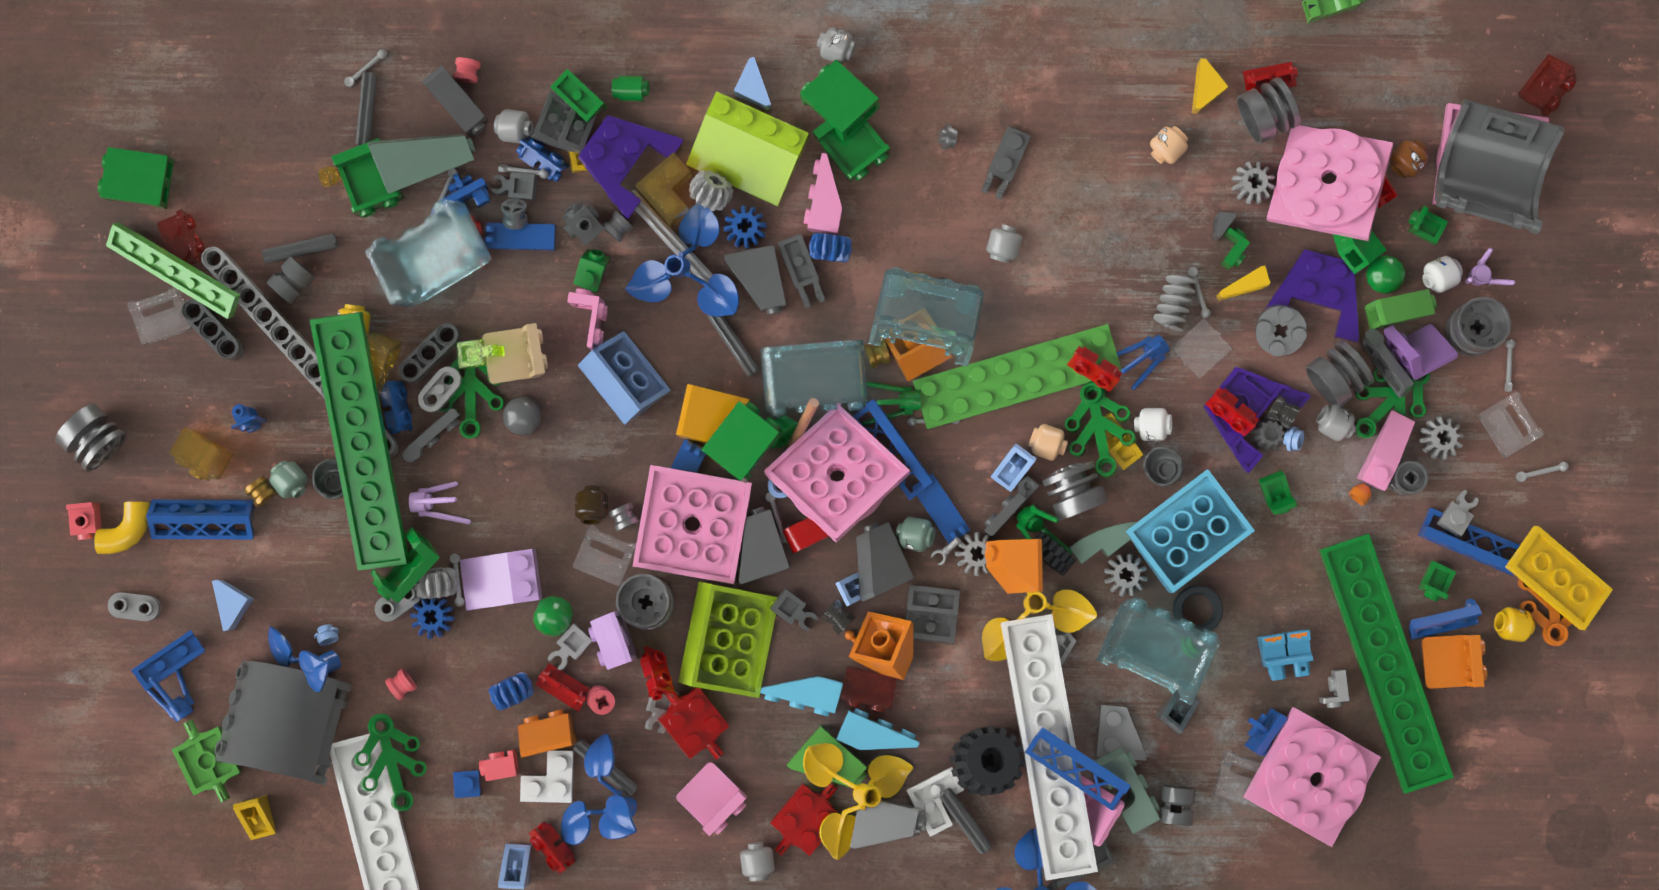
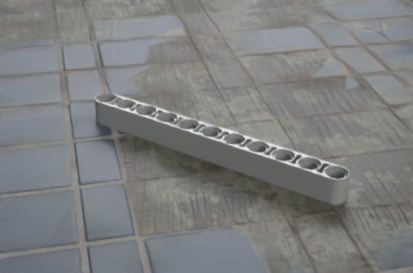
[201,247,399,458]

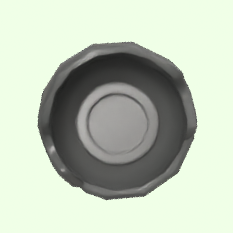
[503,395,541,436]
[1143,446,1184,487]
[312,459,343,500]

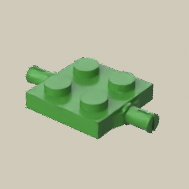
[172,719,242,803]

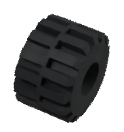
[950,726,1025,796]

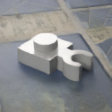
[1437,490,1479,538]
[548,623,593,670]
[645,691,679,734]

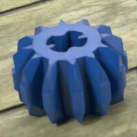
[724,205,767,249]
[809,233,852,262]
[410,598,455,639]
[488,672,534,710]

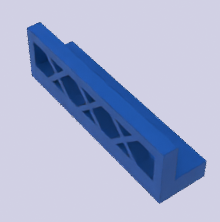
[852,399,935,500]
[146,499,255,540]
[1418,508,1520,576]
[1025,726,1131,811]

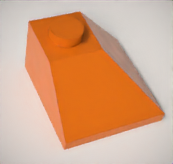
[985,539,1043,594]
[849,611,913,680]

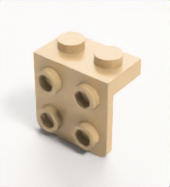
[482,323,548,384]

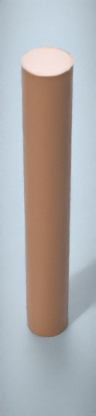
[787,398,819,448]

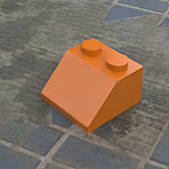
[880,309,952,381]
[518,709,578,758]

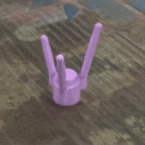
[1465,248,1515,286]
[409,481,471,524]

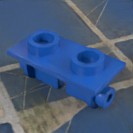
[516,136,570,182]
[379,381,413,434]
[231,404,267,434]

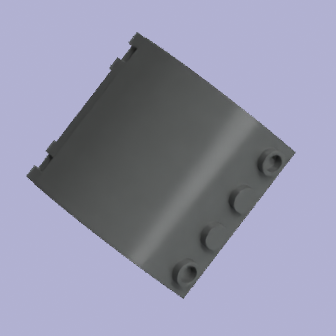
[1435,99,1564,235]
[215,661,352,785]

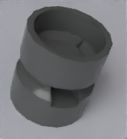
[266,256,315,304]
[1388,461,1428,496]
[1159,785,1196,826]

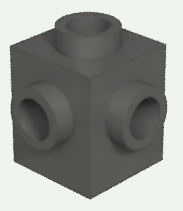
[562,202,604,245]

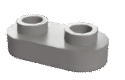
[418,367,462,412]
[375,587,421,622]
[108,592,161,621]

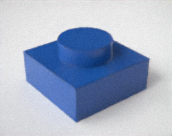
[453,770,482,798]

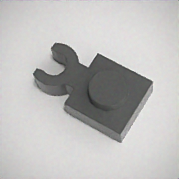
[492,173,538,201]
[770,588,818,631]

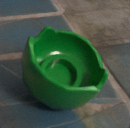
[1366,255,1406,294]
[533,596,573,637]

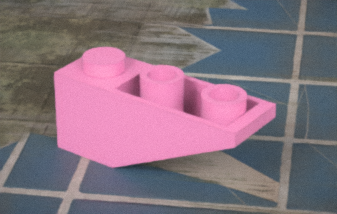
[804,153,842,235]

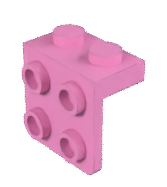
[567,289,608,350]
[676,762,747,836]
[1081,775,1125,847]

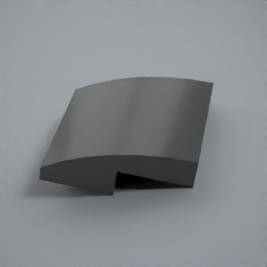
[531,91,597,154]
[905,585,960,645]

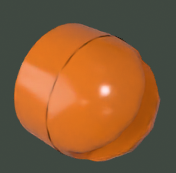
[1348,484,1371,506]

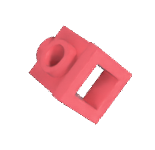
[66,502,102,540]
[479,749,520,781]

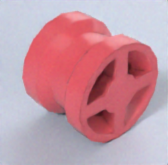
[452,57,481,84]
[385,668,417,701]
[586,685,615,715]

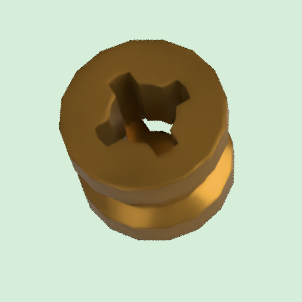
[864,339,891,369]
[244,476,277,508]

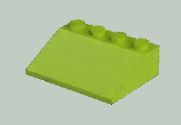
[686,91,809,207]
[678,582,778,698]

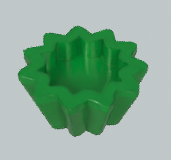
[771,415,798,449]

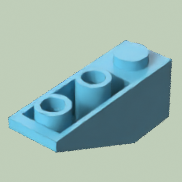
[760,676,843,716]
[836,708,920,750]

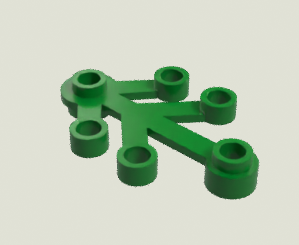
[441,340,505,439]
[1354,368,1430,439]
[1065,382,1136,478]
[354,713,427,811]

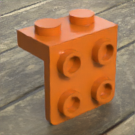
[1422,634,1487,689]

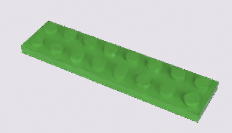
[913,324,1122,430]

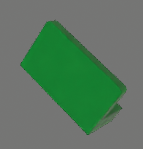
[550,69,608,123]

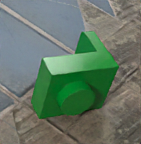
[1407,205,1448,245]
[1220,228,1250,270]
[573,249,611,293]
[1258,470,1297,515]
[1418,561,1456,602]

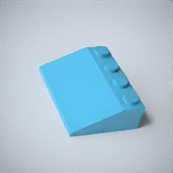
[1125,469,1255,593]

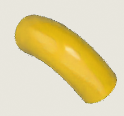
[94,502,150,554]

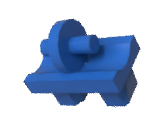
[442,173,491,219]
[1244,708,1288,756]

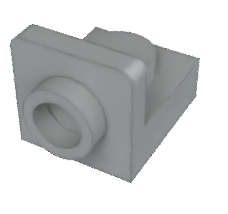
[1319,669,1349,708]

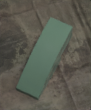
[1069,522,1137,564]

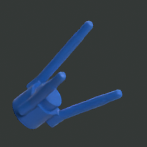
[1116,335,1170,390]
[147,669,195,723]

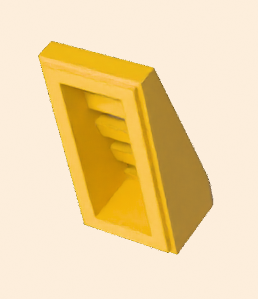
[1216,265,1270,301]

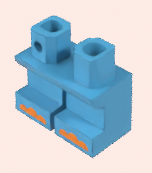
[1257,629,1313,681]

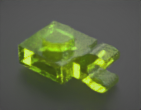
[457,339,505,369]

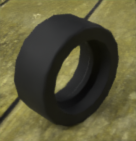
[1172,586,1224,634]

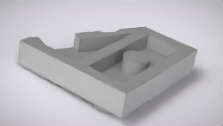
[1096,705,1147,761]

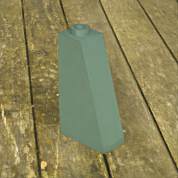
[367,133,476,194]

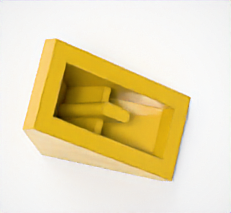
[1192,58,1228,114]
[233,795,276,840]

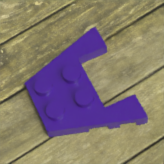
[578,115,684,221]
[1264,250,1359,343]
[1203,367,1311,473]

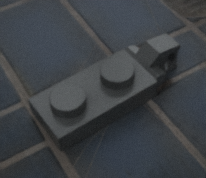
[984,476,1039,538]

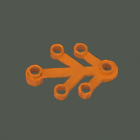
[1518,579,1572,646]

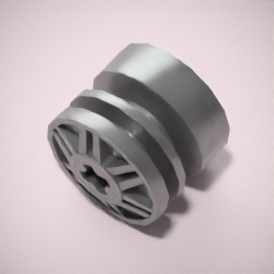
[1237,77,1301,144]
[1445,297,1511,357]
[1305,340,1374,408]
[55,403,127,472]
[1043,461,1109,521]
[616,574,675,630]

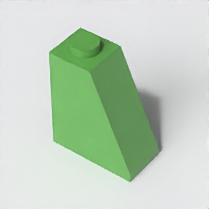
[1364,289,1437,330]
[786,725,867,787]

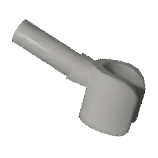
[931,537,961,565]

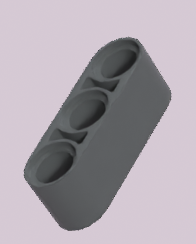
[181,299,245,361]
[398,323,462,384]

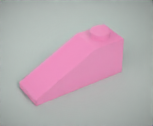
[1357,410,1415,491]

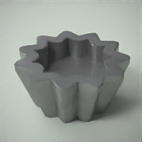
[1251,416,1285,453]

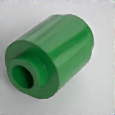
[612,75,650,101]

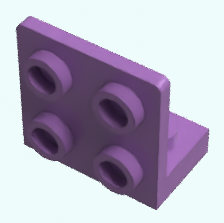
[1384,324,1458,381]

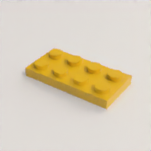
[1505,526,1613,630]

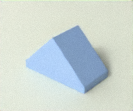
[734,57,772,111]
[991,444,1037,492]
[836,572,861,606]
[212,580,254,631]
[498,844,531,889]

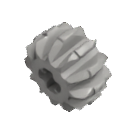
[1231,161,1275,204]
[689,170,733,211]
[1419,416,1464,460]
[955,532,989,576]
[1104,554,1147,597]
[414,567,458,599]

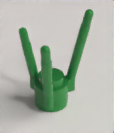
[862,381,921,426]
[1016,505,1073,555]

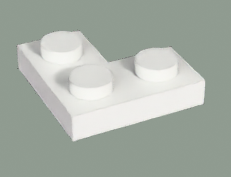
[520,750,574,803]
[906,767,964,837]

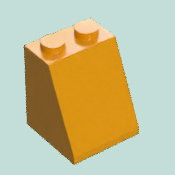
[676,384,750,443]

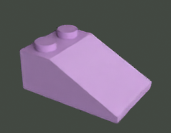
[460,549,543,611]
[588,611,638,670]

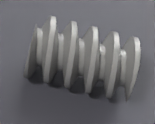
[1153,275,1198,331]

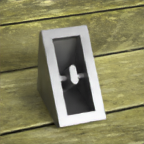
[1155,685,1200,734]

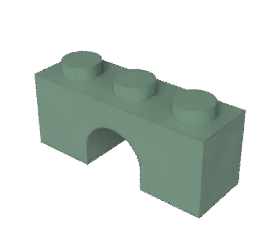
[1095,747,1160,834]

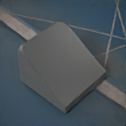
[1212,212,1237,241]

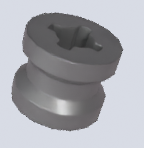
[501,198,528,230]
[602,211,634,243]
[608,503,640,532]

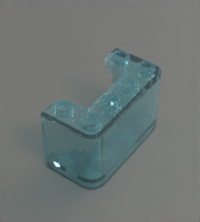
[365,199,492,307]
[868,267,984,366]
[761,340,868,417]
[1096,597,1221,705]

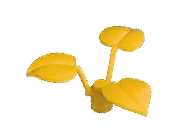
[982,589,1097,661]
[803,743,913,860]

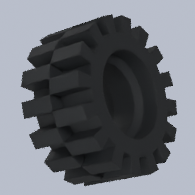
[1035,531,1076,576]

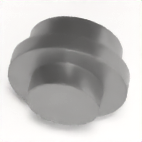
[937,124,957,150]

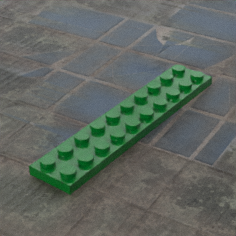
[310,312,409,571]
[1319,533,1454,794]

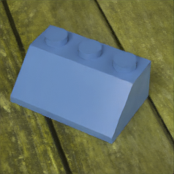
[578,331,671,425]

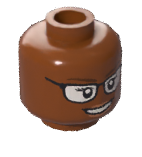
[1390,140,1428,178]

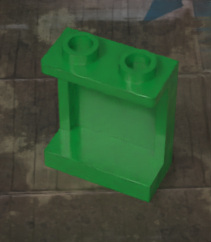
[800,60,880,142]
[813,121,890,183]
[331,138,405,218]
[98,147,175,210]
[701,401,783,483]
[370,527,440,603]

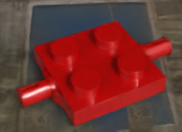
[657,687,729,760]
[770,783,841,856]

